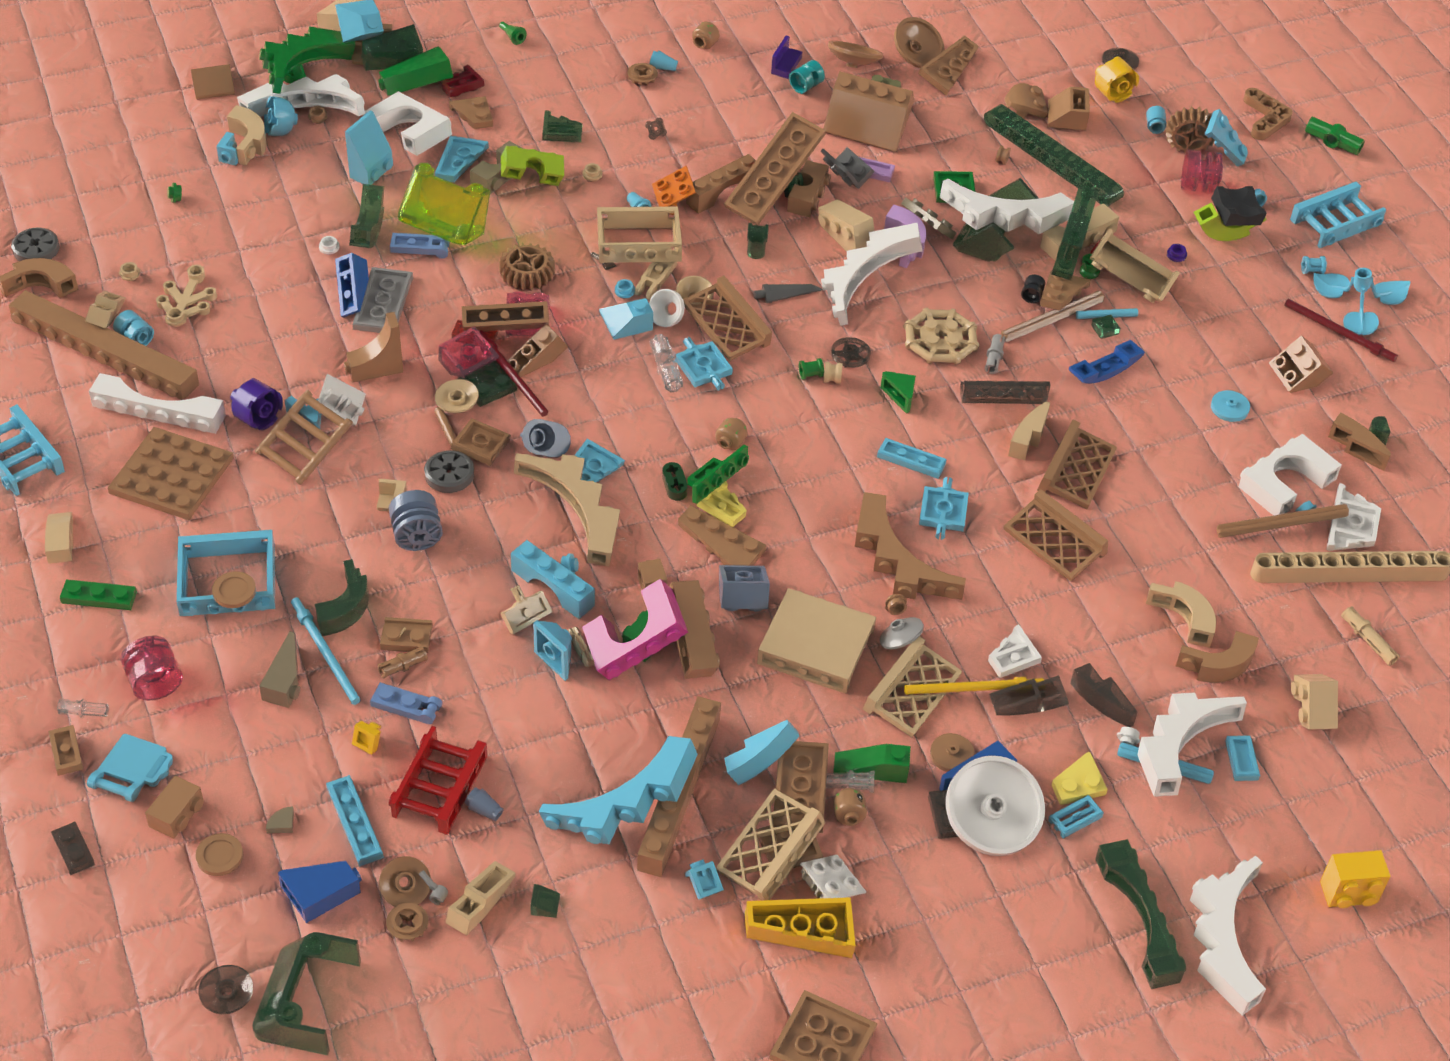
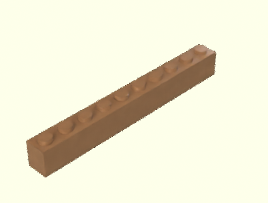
[8,290,199,400]

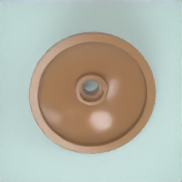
[894,17,944,68]
[828,41,883,68]

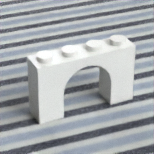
[363,91,452,156]
[1238,434,1342,515]

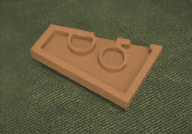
[1040,271,1091,310]

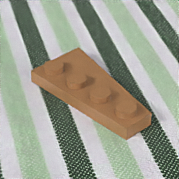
[918,36,979,96]
[678,505,766,566]

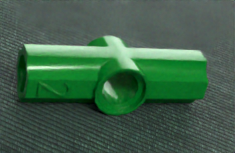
[1305,116,1365,155]

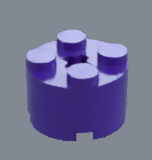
[230,378,283,430]

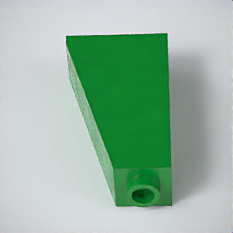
[378,46,453,96]

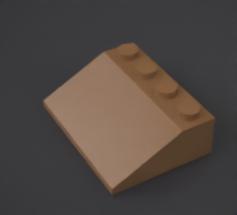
[824,71,915,152]

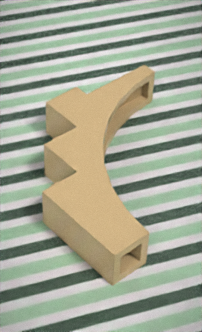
[514,453,620,567]

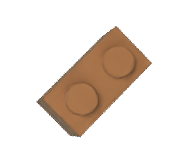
[145,775,204,839]

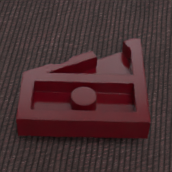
[441,64,485,97]

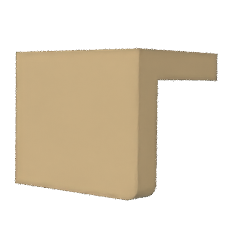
[377,479,407,511]

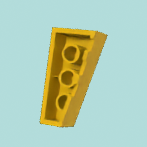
[745,897,856,958]

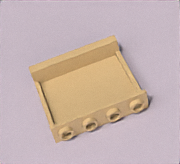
[757,588,876,694]

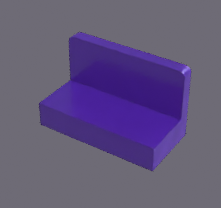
[771,35,803,79]

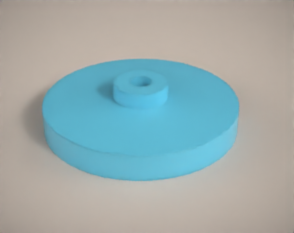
[1211,390,1250,422]

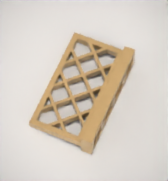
[863,636,962,738]
[716,789,825,901]

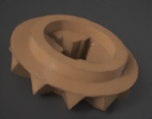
[627,63,658,86]
[386,903,428,942]

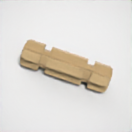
[568,627,595,667]

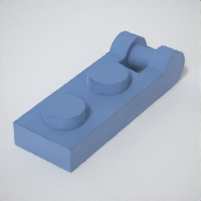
[390,233,450,259]
[370,682,443,724]

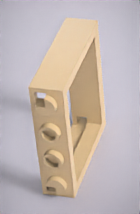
[597,206,682,263]

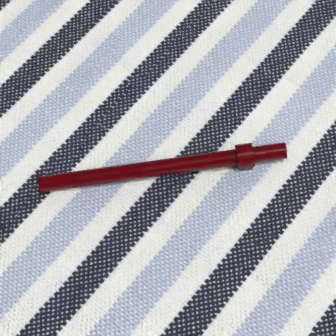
[1284,298,1398,362]
[476,330,548,417]

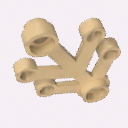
[156,265,217,327]

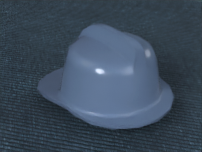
[520,419,571,457]

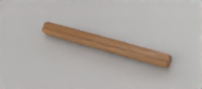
[1001,291,1105,342]
[1217,504,1349,538]

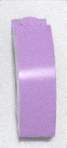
[884,204,926,268]

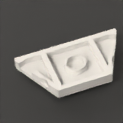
[1326,483,1381,551]

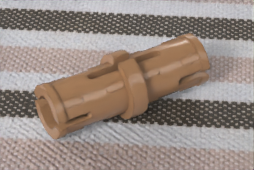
[378,646,428,678]

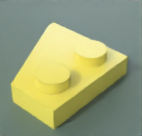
[697,481,747,527]
[1051,752,1108,805]

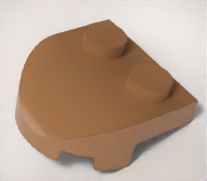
[1005,83,1048,119]

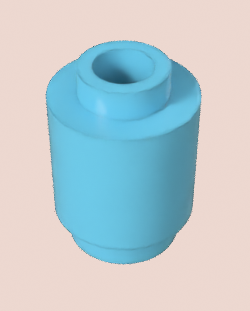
[1146,106,1167,134]

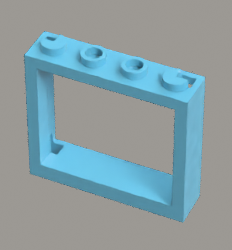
[176,530,275,616]

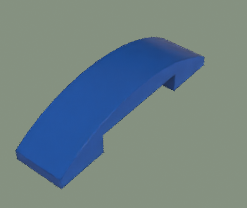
[1069,340,1145,384]

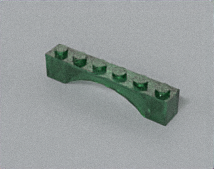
[1095,839,1186,989]

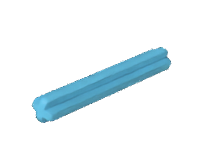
[1117,742,1214,784]

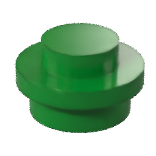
[167,183,182,203]

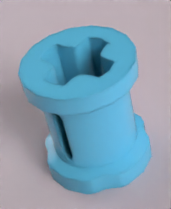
[1301,256,1327,274]

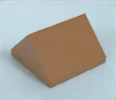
[191,64,235,100]

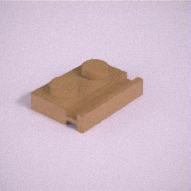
[380,617,433,653]

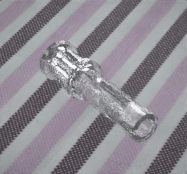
[826,770,874,793]

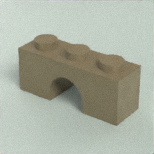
[470,141,522,196]

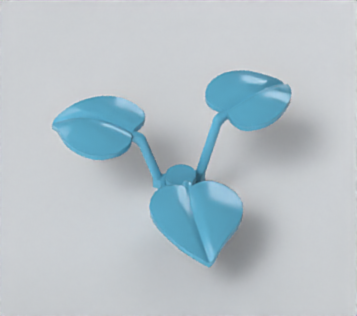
[1313,268,1411,335]

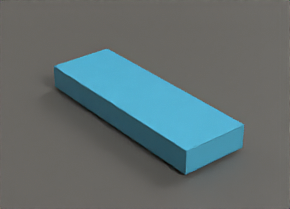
[877,438,947,479]

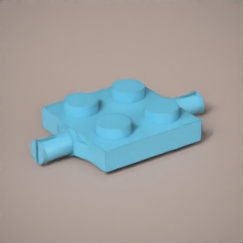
[675,337,733,390]
[919,477,969,540]

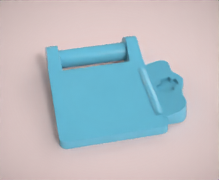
[87,734,173,802]

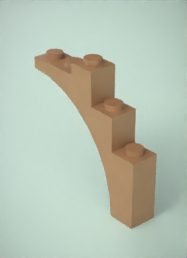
[855,492,966,600]

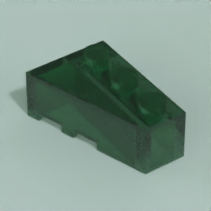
[361,24,423,71]

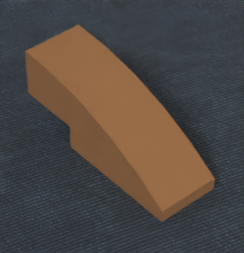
[1328,412,1391,471]

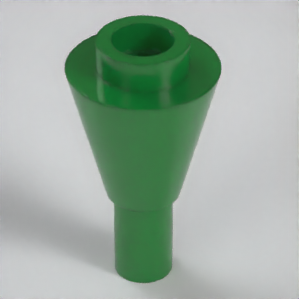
[499,21,527,45]

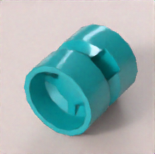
[789,60,825,94]

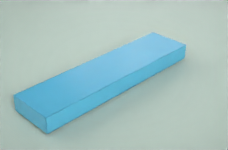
[326,775,384,867]

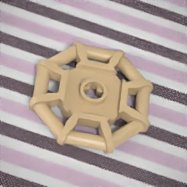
[903,308,979,365]

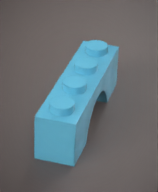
[511,540,595,619]

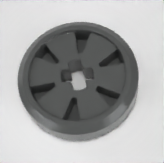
[11,227,60,261]
[424,450,474,493]

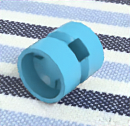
[113,310,154,346]

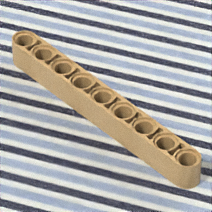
[1250,551,1450,583]

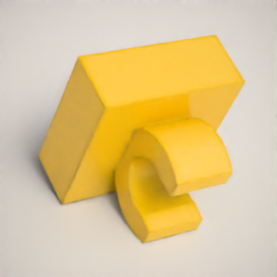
[352,720,381,755]

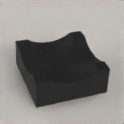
[1211,186,1267,226]

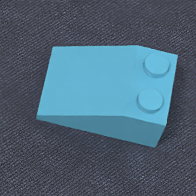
[345,110,393,187]

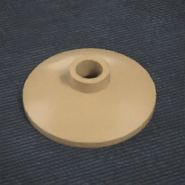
[435,379,479,413]

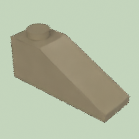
[259,631,300,708]

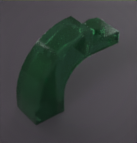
[349,184,385,248]
[315,559,369,636]

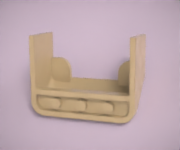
[1090,229,1180,303]

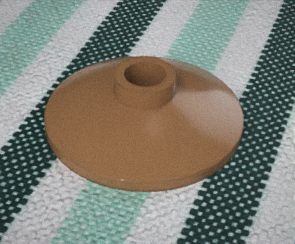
[379,856,431,907]

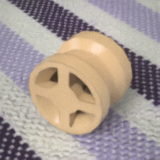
[823,362,843,384]

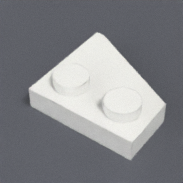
[988,625,1042,678]

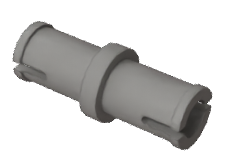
[985,334,1006,374]

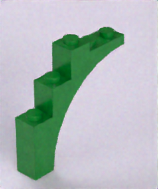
[259,26,356,94]

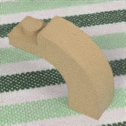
[227,105,267,166]
[1146,581,1216,648]

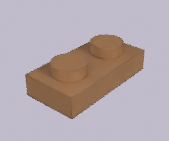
[48,725,83,776]

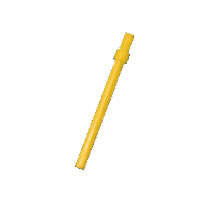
[904,677,1045,695]

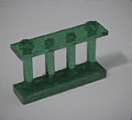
[1051,185,1099,280]

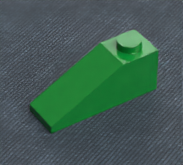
[833,744,911,783]

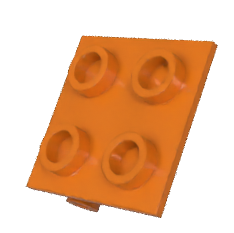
[652,166,696,215]

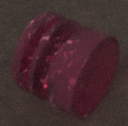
[1181,149,1223,194]
[120,636,183,701]

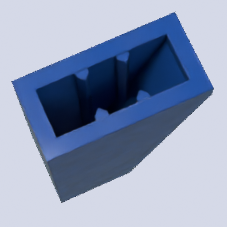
[278,861,362,923]

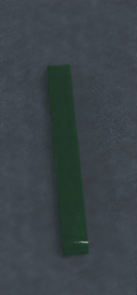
[984,104,1124,207]

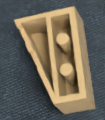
[818,199,874,251]

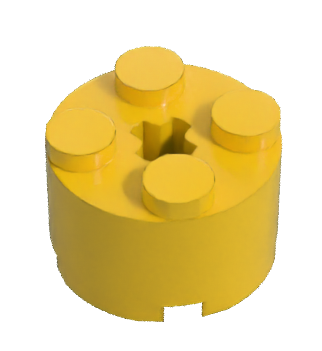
[1095,56,1139,103]

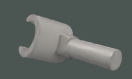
[419,870,448,905]

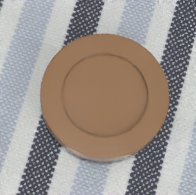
[212,571,256,608]
[930,733,975,772]
[196,833,243,876]

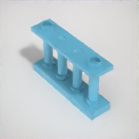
[1290,182,1386,248]
[0,404,65,496]

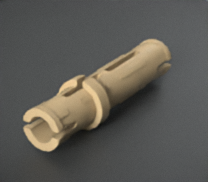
[1341,606,1400,666]

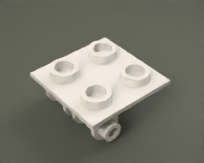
[318,374,366,425]
[800,855,866,898]

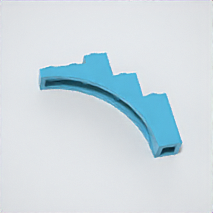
[539,736,698,845]

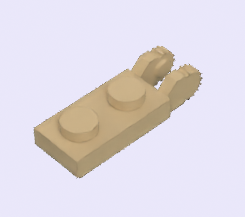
[634,262,677,300]

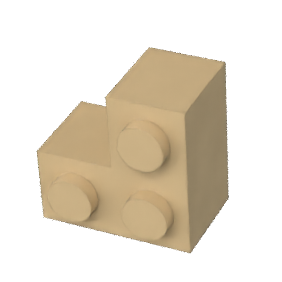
[1291,674,1338,729]

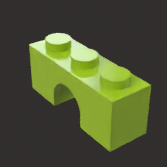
[501,146,564,186]

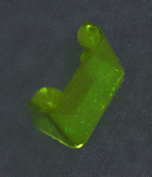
[398,163,491,245]

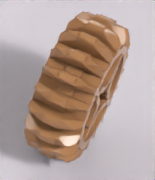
[1165,106,1215,154]
[499,243,555,291]

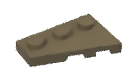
[901,197,957,239]

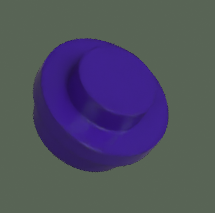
[1167,244,1187,262]

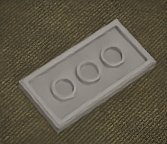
[352,267,413,333]

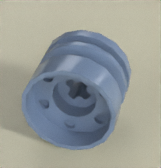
[389,490,443,551]

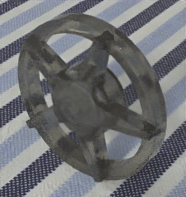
[831,337,871,368]

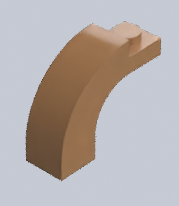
[0,258,79,298]
[1176,631,1259,683]

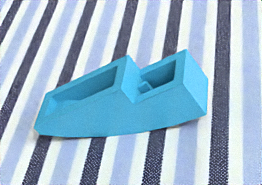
[724,720,799,785]

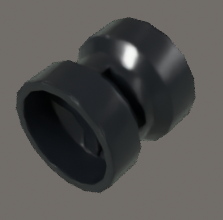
[1021,274,1046,303]

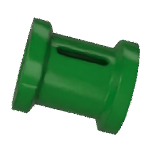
[799,358,824,380]

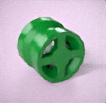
[1080,253,1100,279]

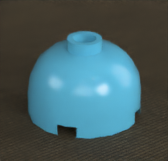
[264,96,298,136]

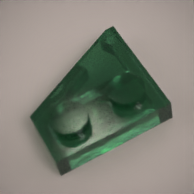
[542,110,583,142]

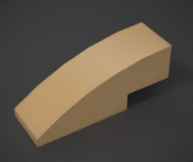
[85,291,126,328]
[1008,402,1050,460]
[45,512,73,564]
[446,861,516,936]

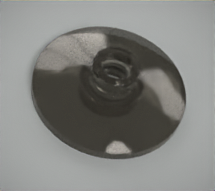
[1102,47,1139,70]
[199,965,253,1014]

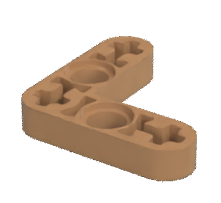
[1243,88,1293,140]

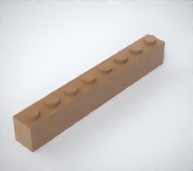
[637,696,721,878]

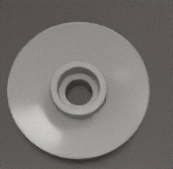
[880,617,924,649]

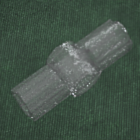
[650,334,683,393]

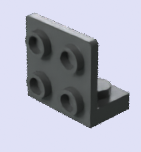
[821,147,874,189]

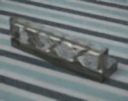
[960,381,1050,404]

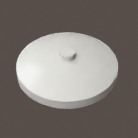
[946,756,1045,856]

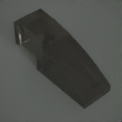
[1070,663,1138,727]
[989,675,1069,716]

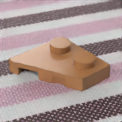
[449,96,493,129]

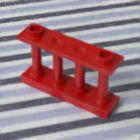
[389,726,487,835]

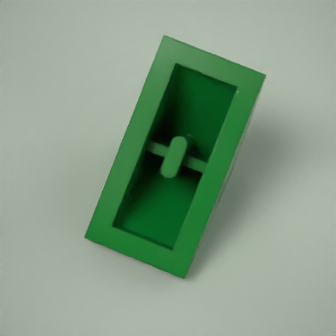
[880,371,916,414]

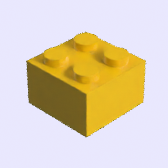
[1320,850,1391,908]

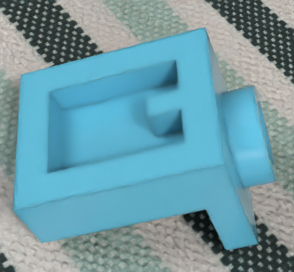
[216,132,238,166]
[685,859,724,900]

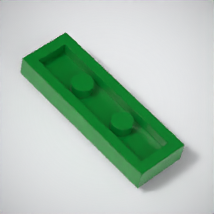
[60,579,137,610]

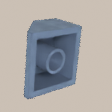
[719,565,770,612]

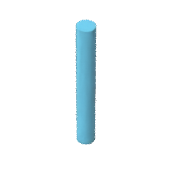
[1076,308,1138,319]

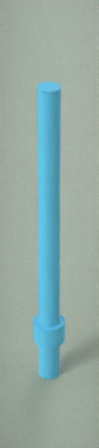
[291,597,361,705]

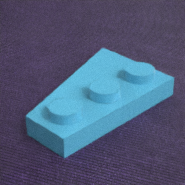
[1205,109,1248,167]
[435,136,489,182]
[574,439,625,483]

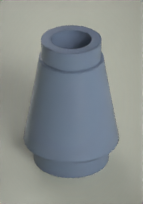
[465,787,504,821]

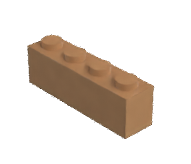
[462,301,550,333]
[669,580,720,679]

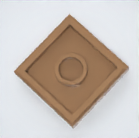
[451,418,511,466]

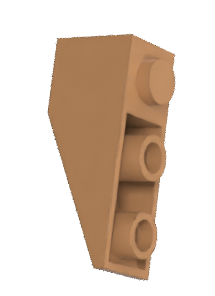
[500,324,568,380]

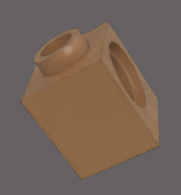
[638,559,667,590]

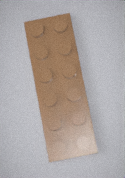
[724,112,826,226]

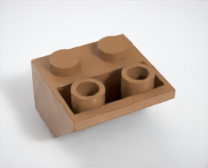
[1048,87,1090,131]
[1269,336,1333,393]

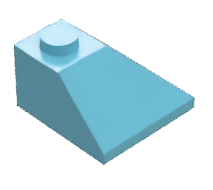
[335,0,384,43]
[599,298,653,340]
[533,620,572,681]

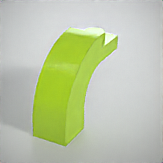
[1194,202,1267,241]

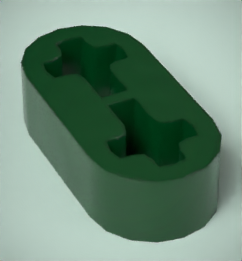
[662,462,687,501]

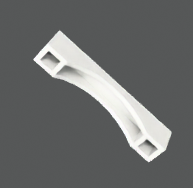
[89,373,226,434]

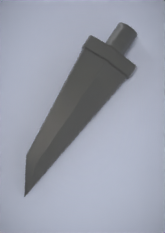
[753,284,823,303]

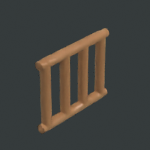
[255,390,353,485]

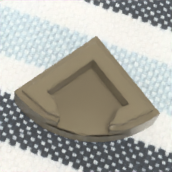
[266,806,294,833]

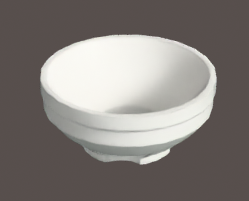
[649,289,685,327]

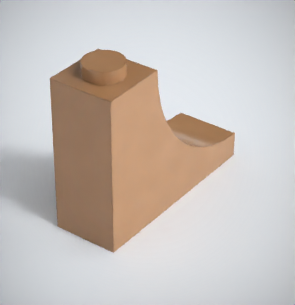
[344,312,403,382]

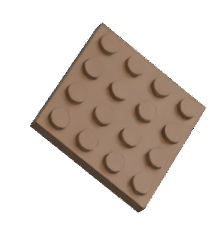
[108,427,234,520]

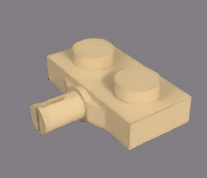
[501,585,553,634]

